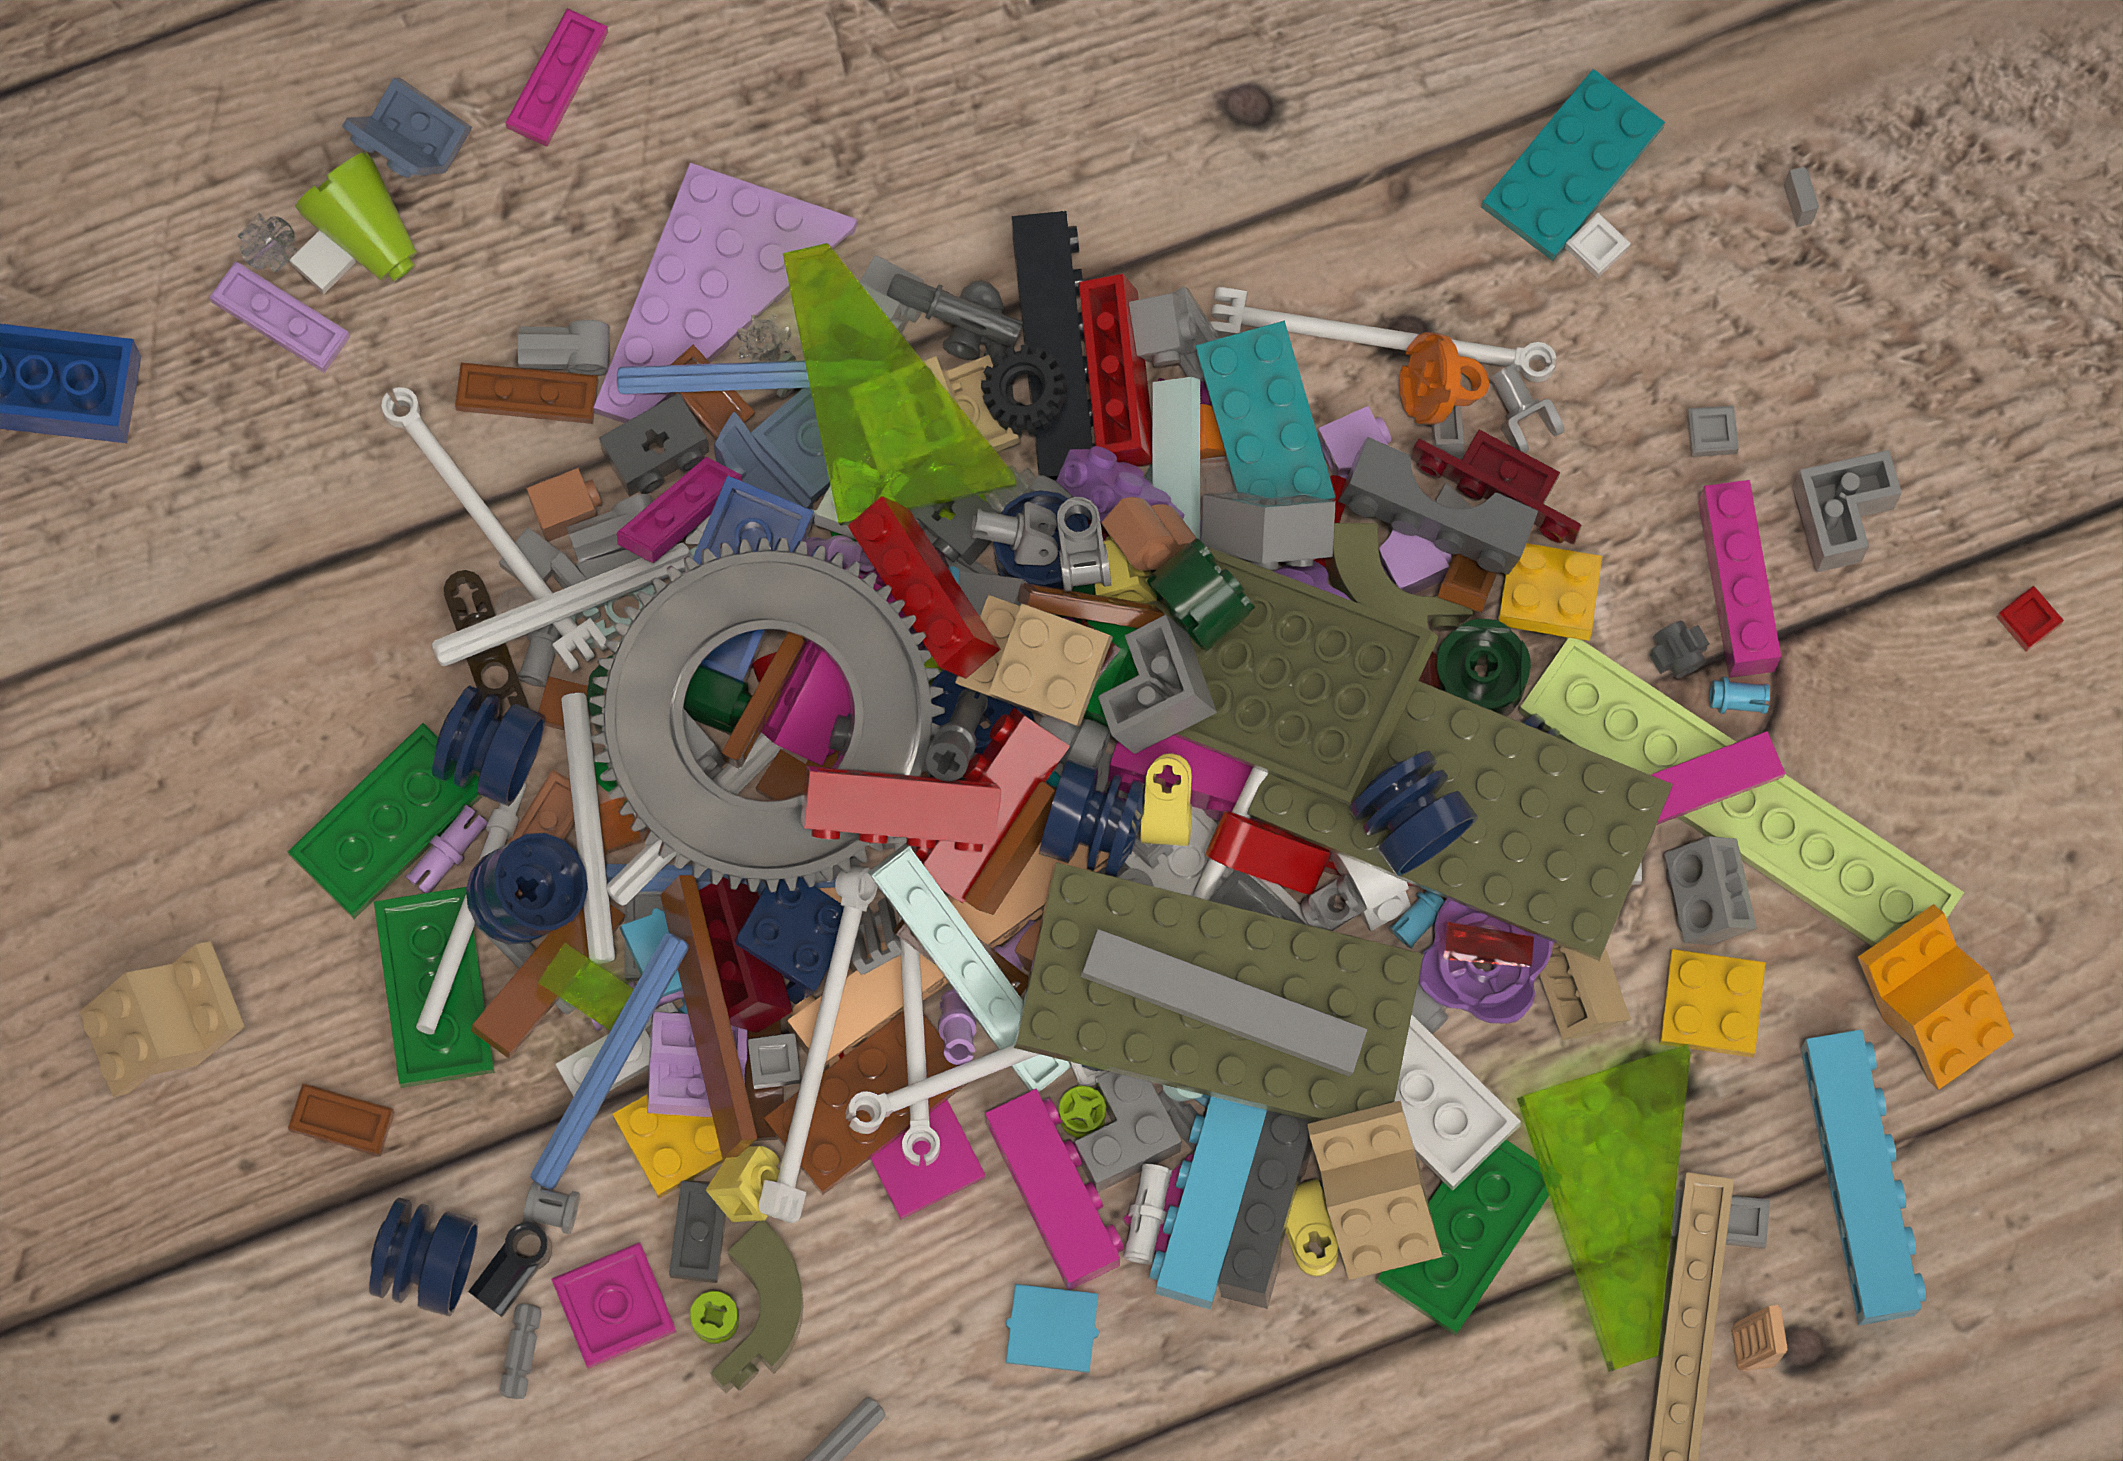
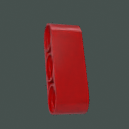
[1205,810,1332,895]

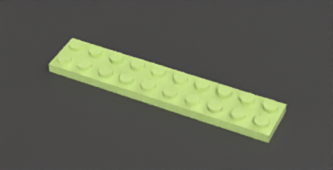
[1519,638,1964,947]

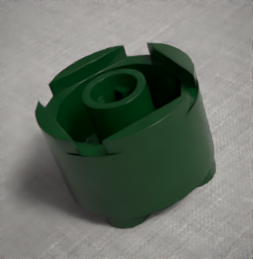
[1145,538,1255,651]
[1433,619,1531,717]

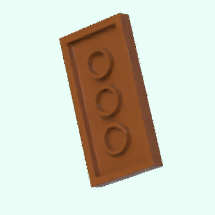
[764,1011,970,1195]

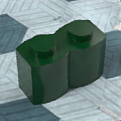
[683,663,753,735]

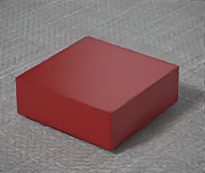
[1996,586,2064,652]

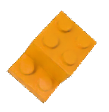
[1858,904,2014,1090]

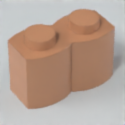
[1101,497,1196,571]

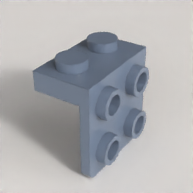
[342,78,473,178]

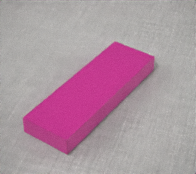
[505,8,608,147]
[616,457,742,563]
[1651,731,1786,825]

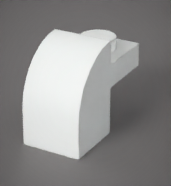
[1330,850,1411,931]

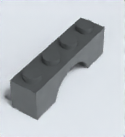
[1338,437,1538,575]
[1219,1110,1313,1309]

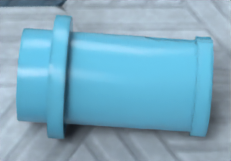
[1709,676,1770,714]
[1389,890,1445,949]

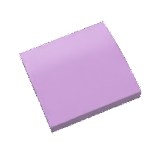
[647,1012,747,1117]

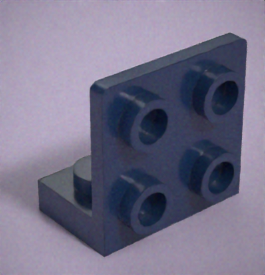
[734,876,844,1005]

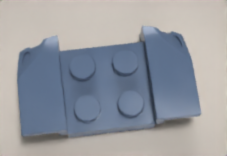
[714,340,872,510]

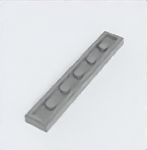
[1080,929,1367,1077]

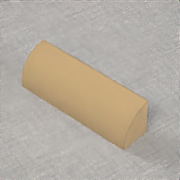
[1539,942,1631,1040]

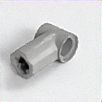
[517,320,610,376]
[566,494,653,562]

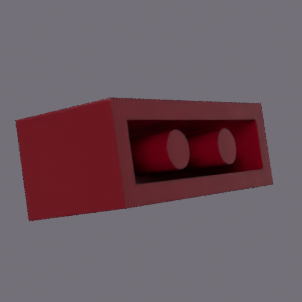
[699,877,793,1033]

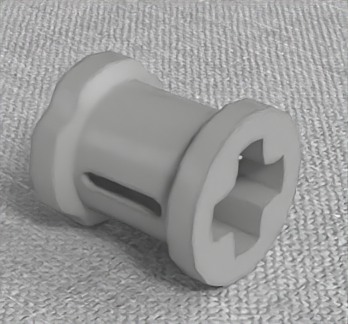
[523,1182,580,1234]

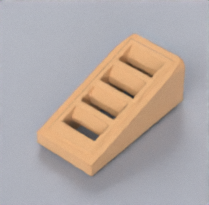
[1731,1305,1788,1371]

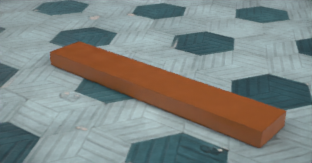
[660,875,757,1158]

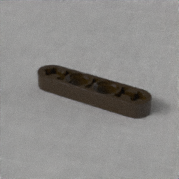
[443,570,529,720]

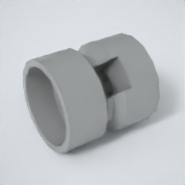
[1039,715,1111,768]

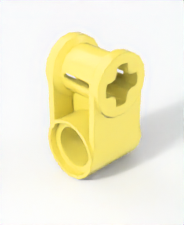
[1141,753,1192,846]
[1285,1178,1339,1277]

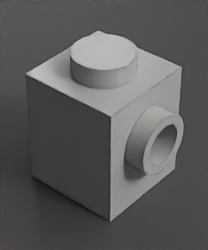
[1129,293,1197,366]

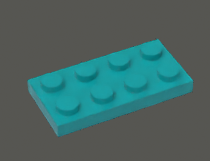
[1481,69,1665,261]
[1195,320,1336,501]

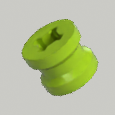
[1059,1085,1106,1139]
[690,1291,739,1344]

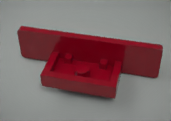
[1411,429,1582,544]

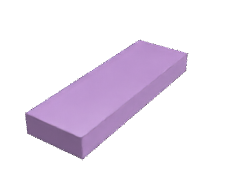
[209,261,350,373]

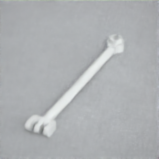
[1210,287,1557,382]
[381,387,607,673]
[882,836,940,1166]
[759,865,878,1224]
[845,1044,1040,1134]

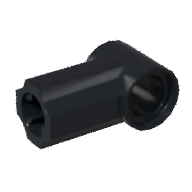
[468,1223,552,1317]

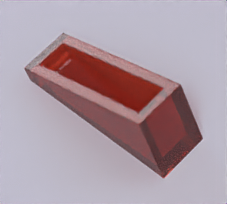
[1443,922,1534,967]

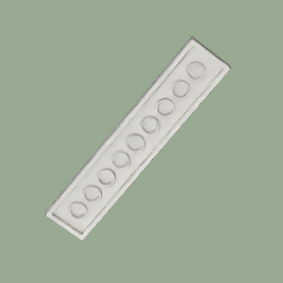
[1123,807,1521,1191]

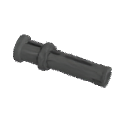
[925,688,988,781]

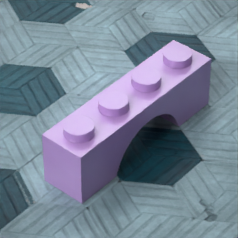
[1317,406,1452,594]

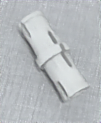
[1123,1164,1172,1265]

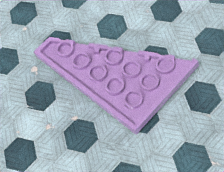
[593,163,857,423]

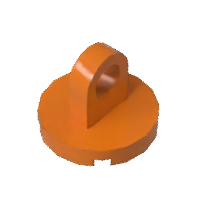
[1399,332,1489,425]

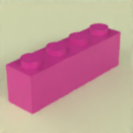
[1698,480,1781,678]
[761,565,905,766]
[1108,735,1263,823]
[985,1088,1124,1290]

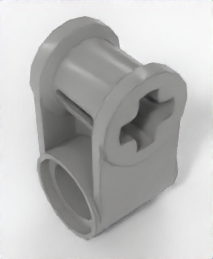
[1057,497,1111,592]

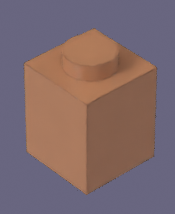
[526,468,602,542]

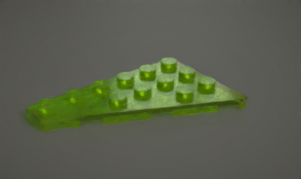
[783,243,1018,526]
[1517,1044,1691,1372]

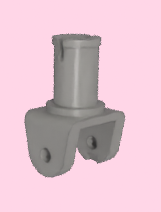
[1489,364,1565,453]
[970,502,1058,565]
[1301,874,1367,931]

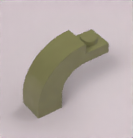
[1325,523,1473,631]
[710,1221,804,1394]

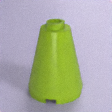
[295,152,417,282]

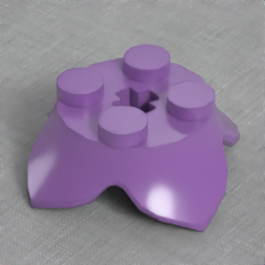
[1419,899,1553,1024]

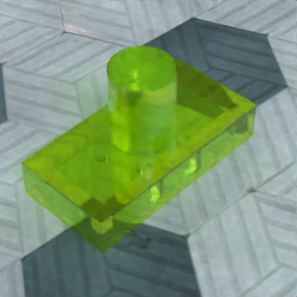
[538,942,634,1031]

